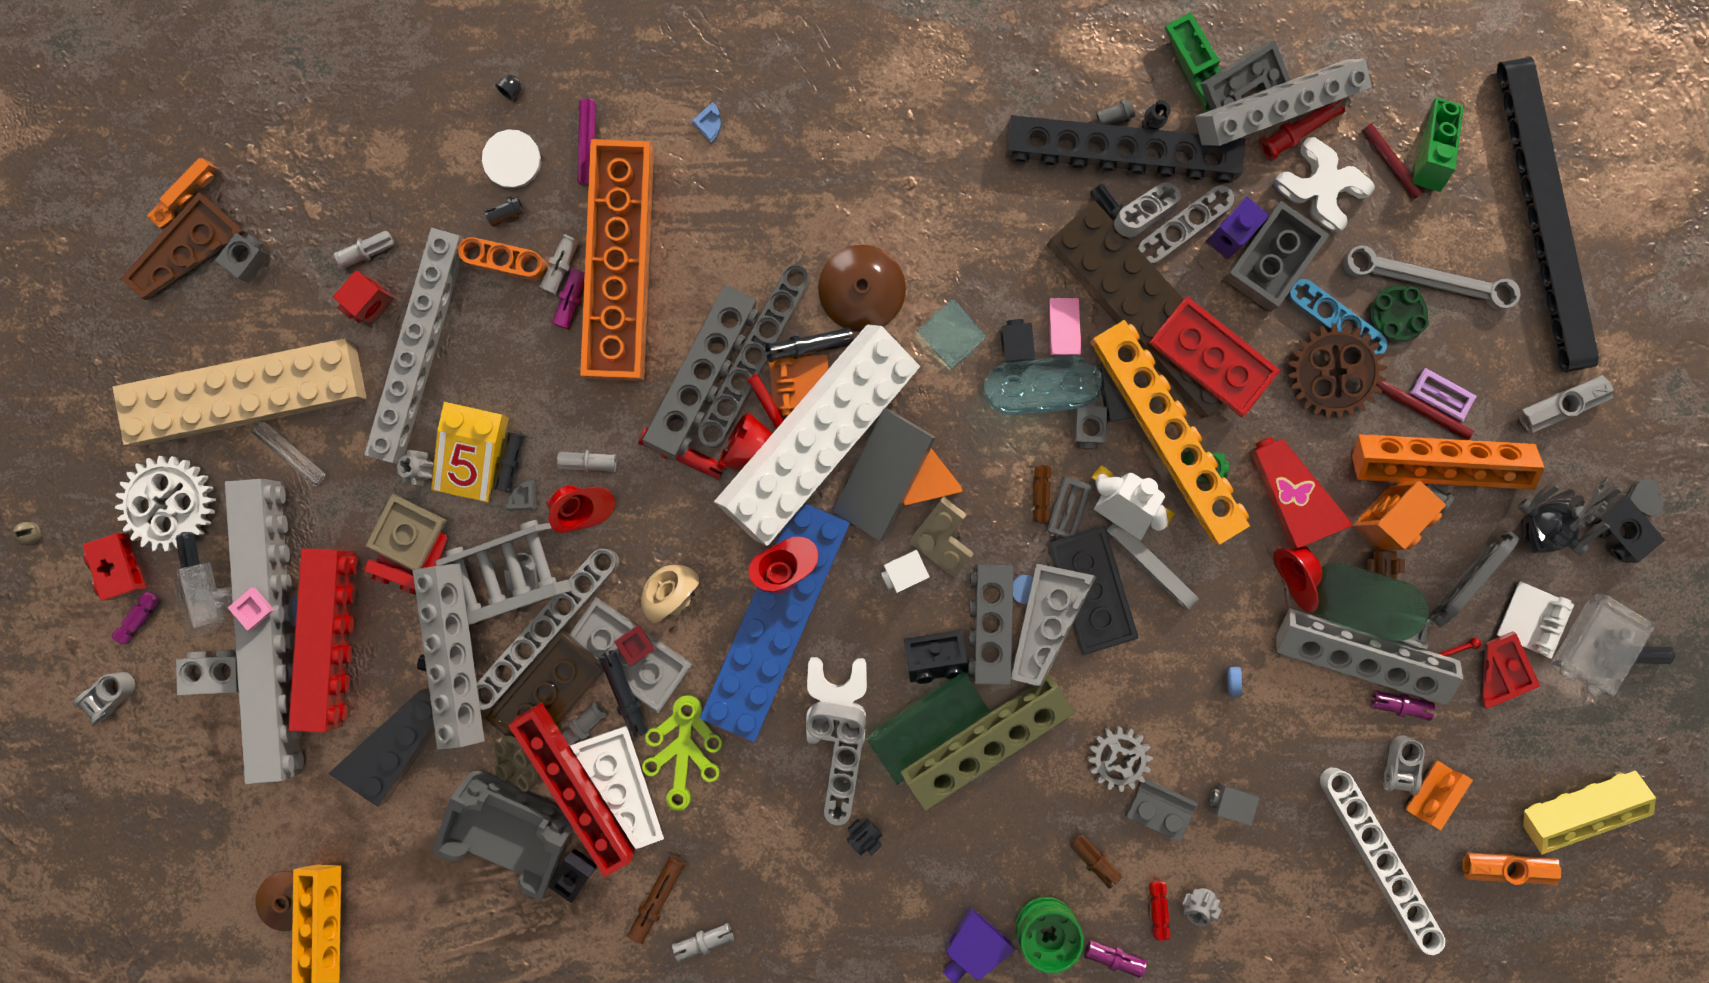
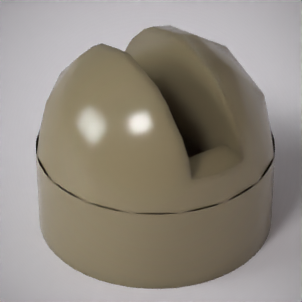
[13,522,41,545]

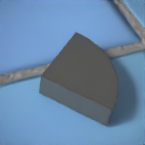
[506,480,537,511]

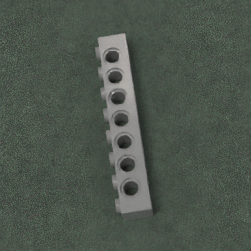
[364,228,464,464]

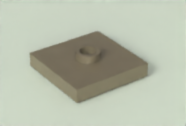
[365,494,447,571]

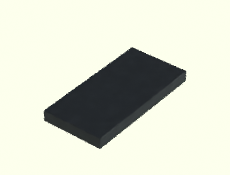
[1047,525,1139,655]

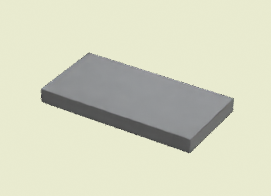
[569,597,692,713]

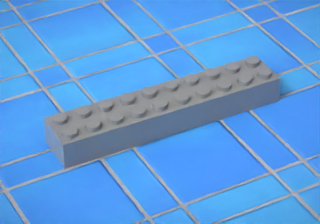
[225,479,304,784]

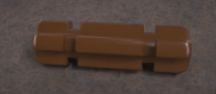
[1033,465,1051,523]

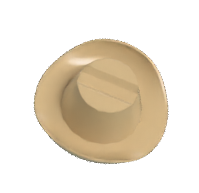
[641,565,699,624]

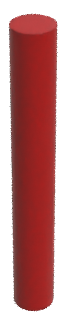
[747,374,784,429]

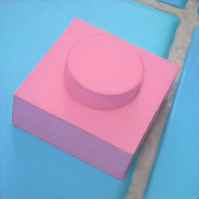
[228,588,275,631]

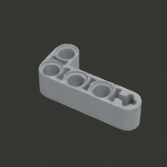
[807,702,866,825]

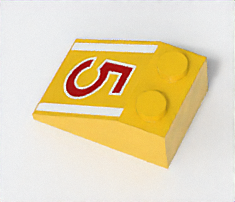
[431,402,509,503]

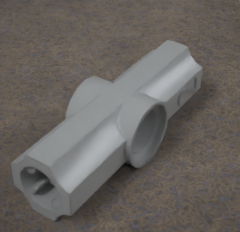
[1519,375,1614,434]

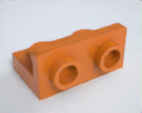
[1405,761,1473,831]

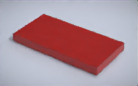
[1148,296,1281,418]

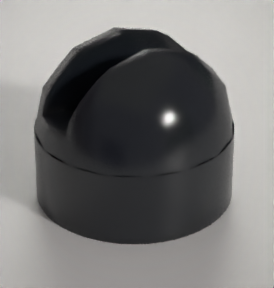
[495,74,521,101]

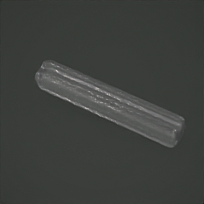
[251,420,326,486]

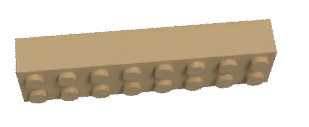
[112,338,367,447]

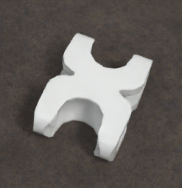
[1273,137,1375,233]
[806,657,867,745]

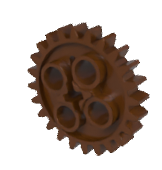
[1287,323,1387,419]

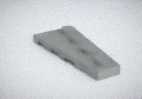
[1011,564,1096,687]

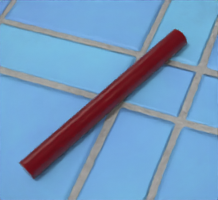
[1376,381,1474,440]

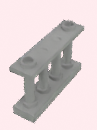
[436,520,571,625]

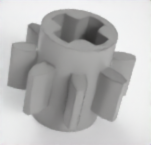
[397,450,434,487]
[1182,888,1221,926]

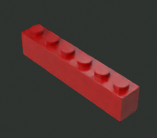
[508,702,636,877]

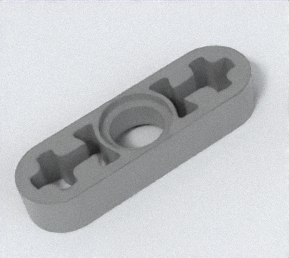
[1114,183,1181,237]

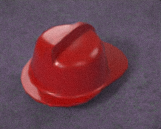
[546,485,615,533]
[748,537,819,594]
[1273,546,1322,613]

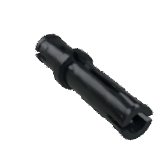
[765,327,854,363]
[598,650,648,738]

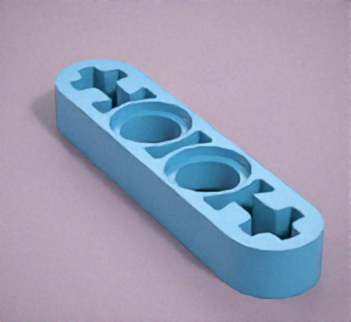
[1287,279,1387,354]

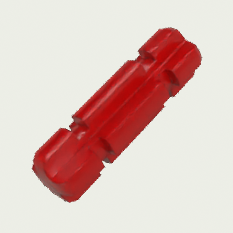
[1149,881,1171,941]

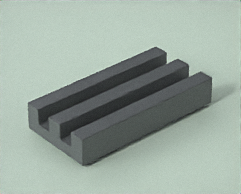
[1045,476,1092,538]

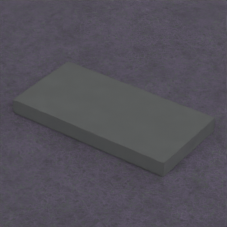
[832,408,936,541]

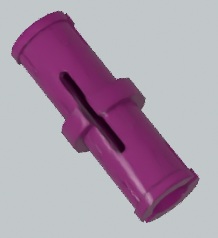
[551,268,585,330]
[1370,690,1435,721]
[1084,940,1147,979]

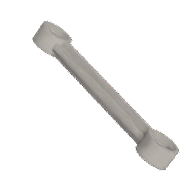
[1343,245,1520,310]

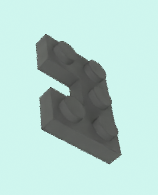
[1200,41,1291,110]

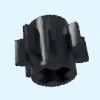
[846,819,883,856]

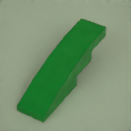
[1165,12,1221,113]

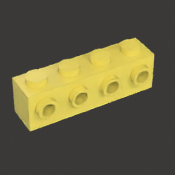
[1523,771,1656,855]

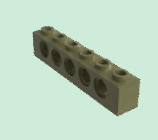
[901,675,1075,811]

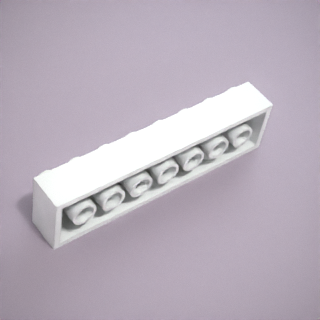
[714,325,920,546]

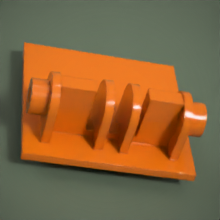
[769,354,828,417]

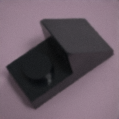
[548,849,597,903]

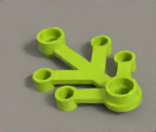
[642,695,723,811]

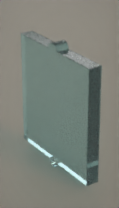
[917,298,987,368]

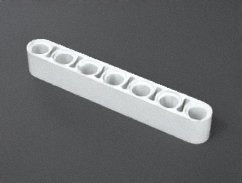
[1320,767,1445,955]

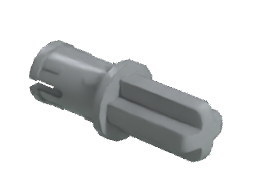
[334,231,394,270]
[557,450,617,474]

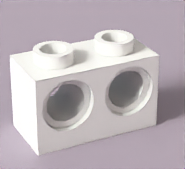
[881,550,930,593]

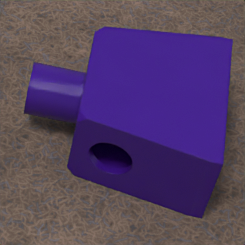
[1205,196,1269,260]
[943,907,1015,983]

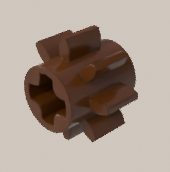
[1366,550,1405,582]

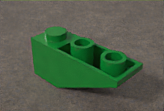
[1412,97,1464,192]

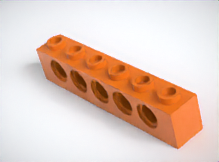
[1352,434,1544,490]

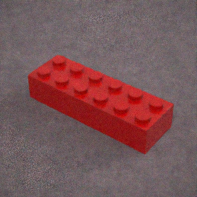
[289,548,358,732]

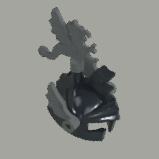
[1518,477,1623,556]

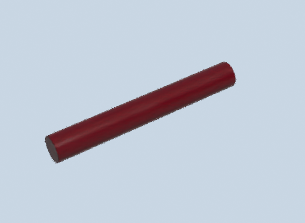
[1362,123,1425,199]

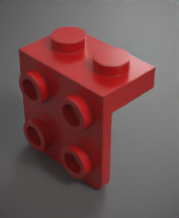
[364,533,448,595]

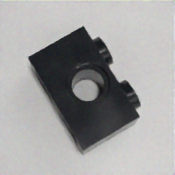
[1591,494,1665,563]

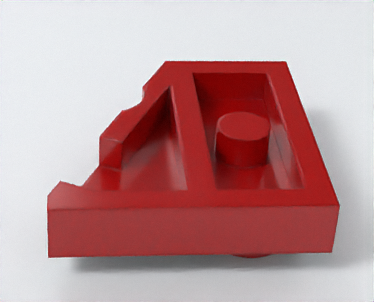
[1482,631,1541,709]

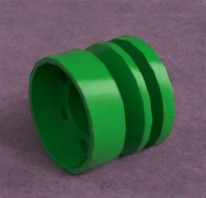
[1015,897,1084,973]

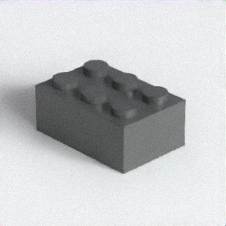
[1223,201,1330,312]

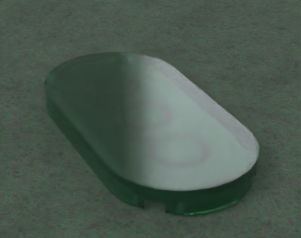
[1315,563,1429,641]

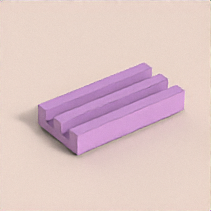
[1409,368,1477,422]

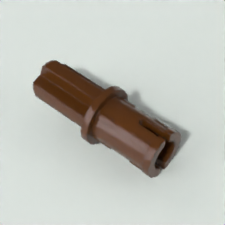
[1070,835,1122,889]

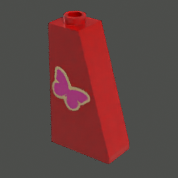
[1249,437,1352,549]

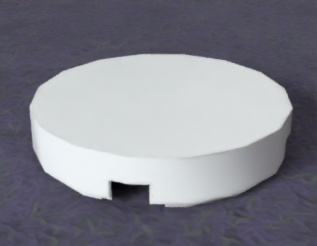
[482,129,541,189]

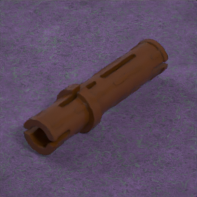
[627,855,686,944]

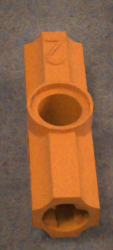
[1462,852,1561,885]

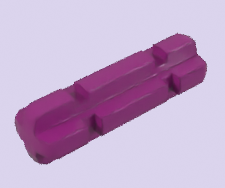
[112,592,159,645]

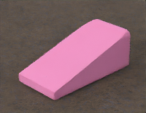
[1049,298,1081,357]

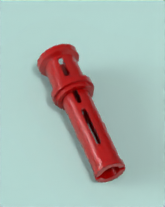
[1259,100,1345,161]

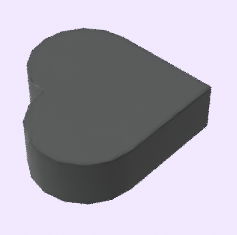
[1627,478,1664,516]

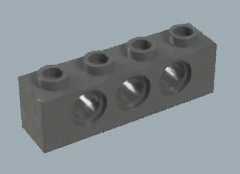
[968,564,1014,685]

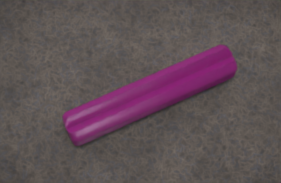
[577,99,596,186]

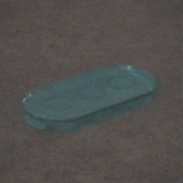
[984,356,1102,415]

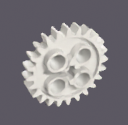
[115,456,216,551]

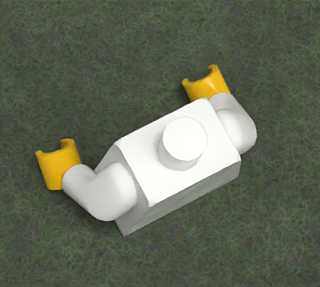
[1091,465,1175,541]

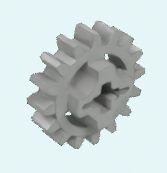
[1087,726,1153,792]

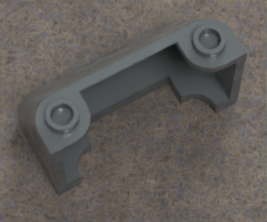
[432,771,573,901]

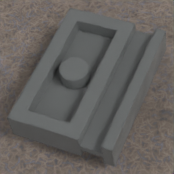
[1125,777,1198,842]

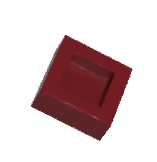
[614,625,656,666]

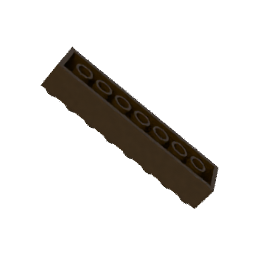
[1047,200,1223,419]

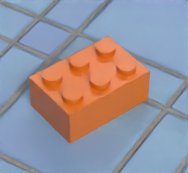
[1352,480,1446,550]

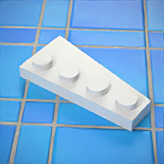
[569,726,664,849]

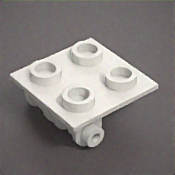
[1496,581,1574,659]

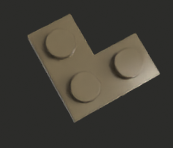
[908,497,974,578]

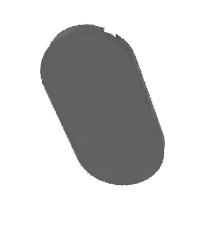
[1430,531,1519,627]

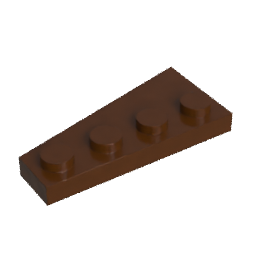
[120,192,246,300]

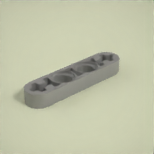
[1137,185,1234,265]
[1106,523,1199,611]

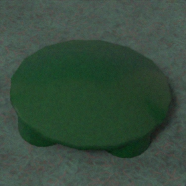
[1371,285,1429,342]

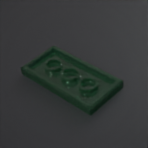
[865,672,991,785]

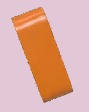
[458,237,547,281]

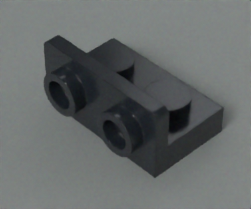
[903,630,968,684]

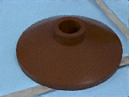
[256,871,293,931]

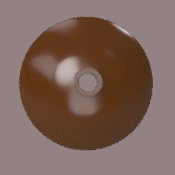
[818,245,906,332]

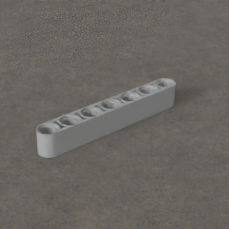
[477,549,619,710]

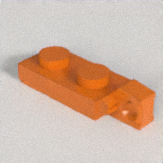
[147,158,217,229]

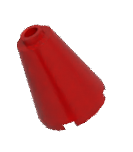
[719,412,773,471]

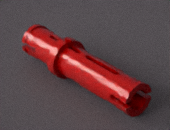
[638,427,725,481]

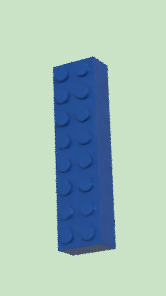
[700,503,850,743]

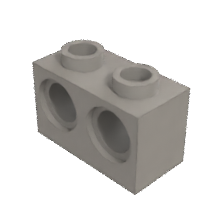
[176,650,239,695]

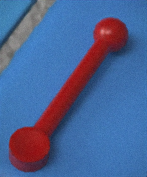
[1438,637,1481,657]

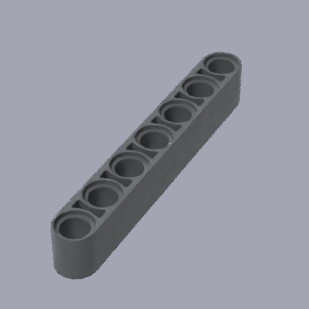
[698,264,810,448]

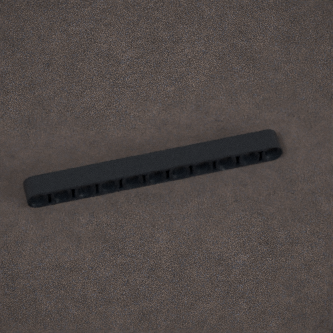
[1497,56,1599,373]

